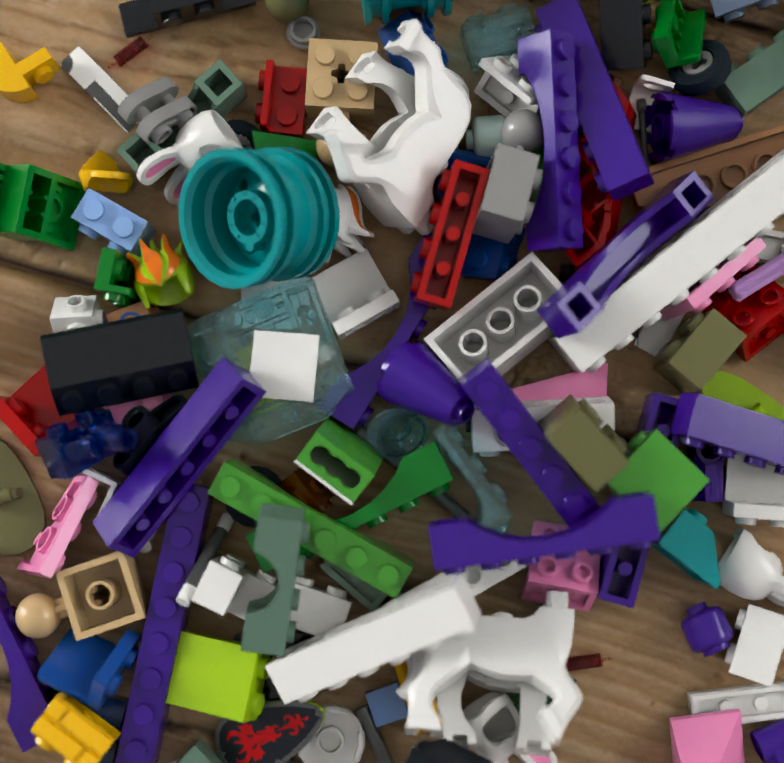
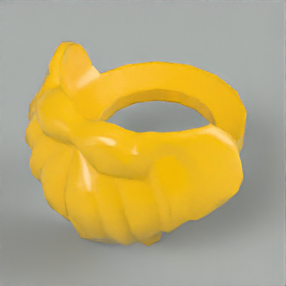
[78,150,133,194]

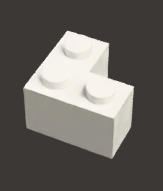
[191,553,278,620]

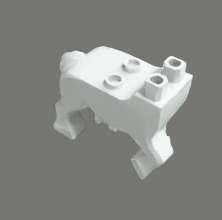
[306,19,472,235]
[396,591,583,756]

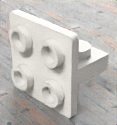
[474,53,541,117]

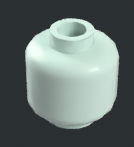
[465,114,506,157]

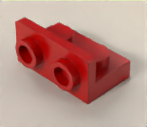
[255,59,307,138]

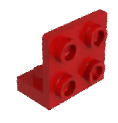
[703,265,784,363]
[0,365,97,457]

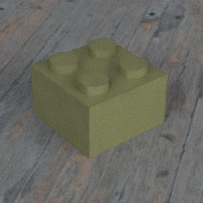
[653,308,747,393]
[539,394,630,493]

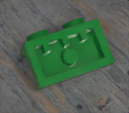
[94,247,141,307]

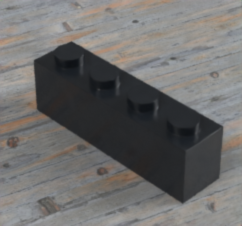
[599,0,653,71]

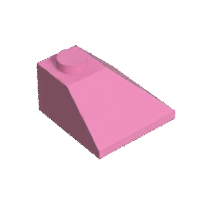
[669,708,745,763]

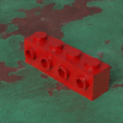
[409,159,490,311]

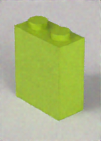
[165,631,271,723]

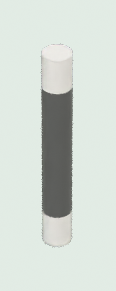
[176,513,235,607]

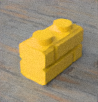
[30,692,121,763]

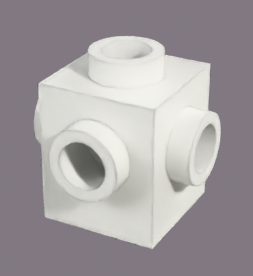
[49,295,107,333]

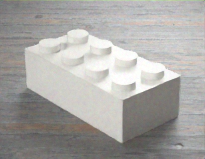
[424,252,562,382]

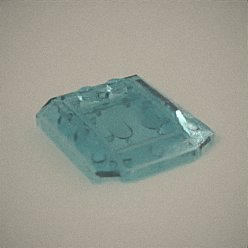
[187,276,354,444]

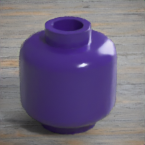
[680,602,734,657]

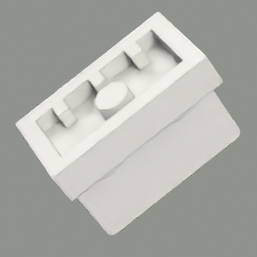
[308,249,400,340]

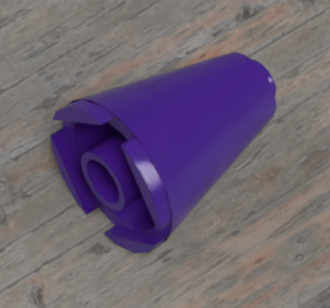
[645,92,743,162]
[376,340,474,427]

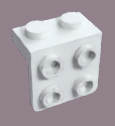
[722,454,784,528]

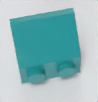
[651,508,721,589]

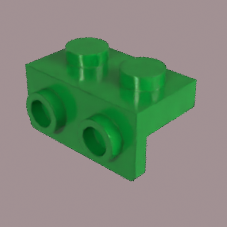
[651,0,707,69]

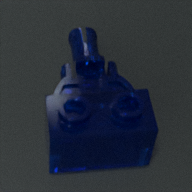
[34,408,138,479]

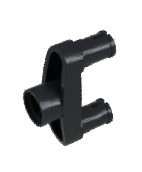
[113,395,188,476]

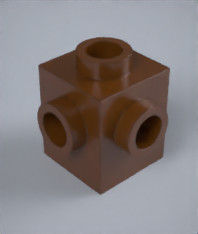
[277,467,336,513]

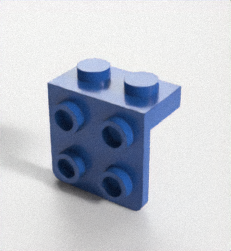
[38,627,141,711]

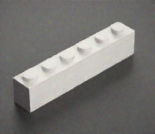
[265,574,482,705]

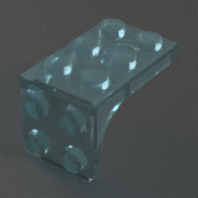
[430,423,513,533]

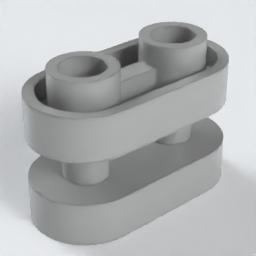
[117,76,197,144]

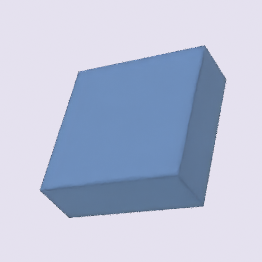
[365,681,408,728]

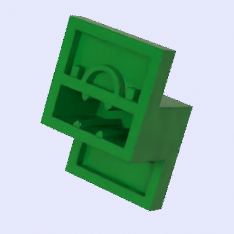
[0,163,86,251]

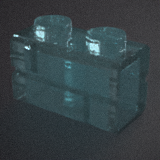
[460,3,537,71]

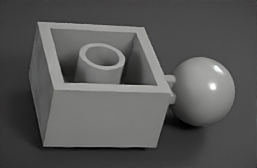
[472,109,544,244]

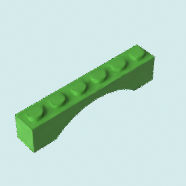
[207,458,415,599]

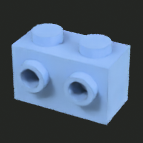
[71,188,156,257]

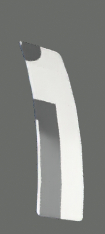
[60,47,139,132]

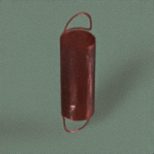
[108,35,153,69]
[565,653,612,671]

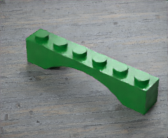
[245,441,454,575]

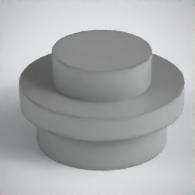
[286,16,320,50]

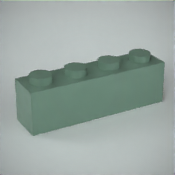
[713,29,784,117]

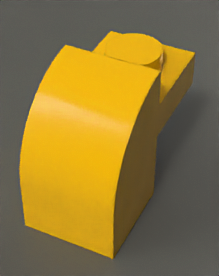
[0,42,61,103]

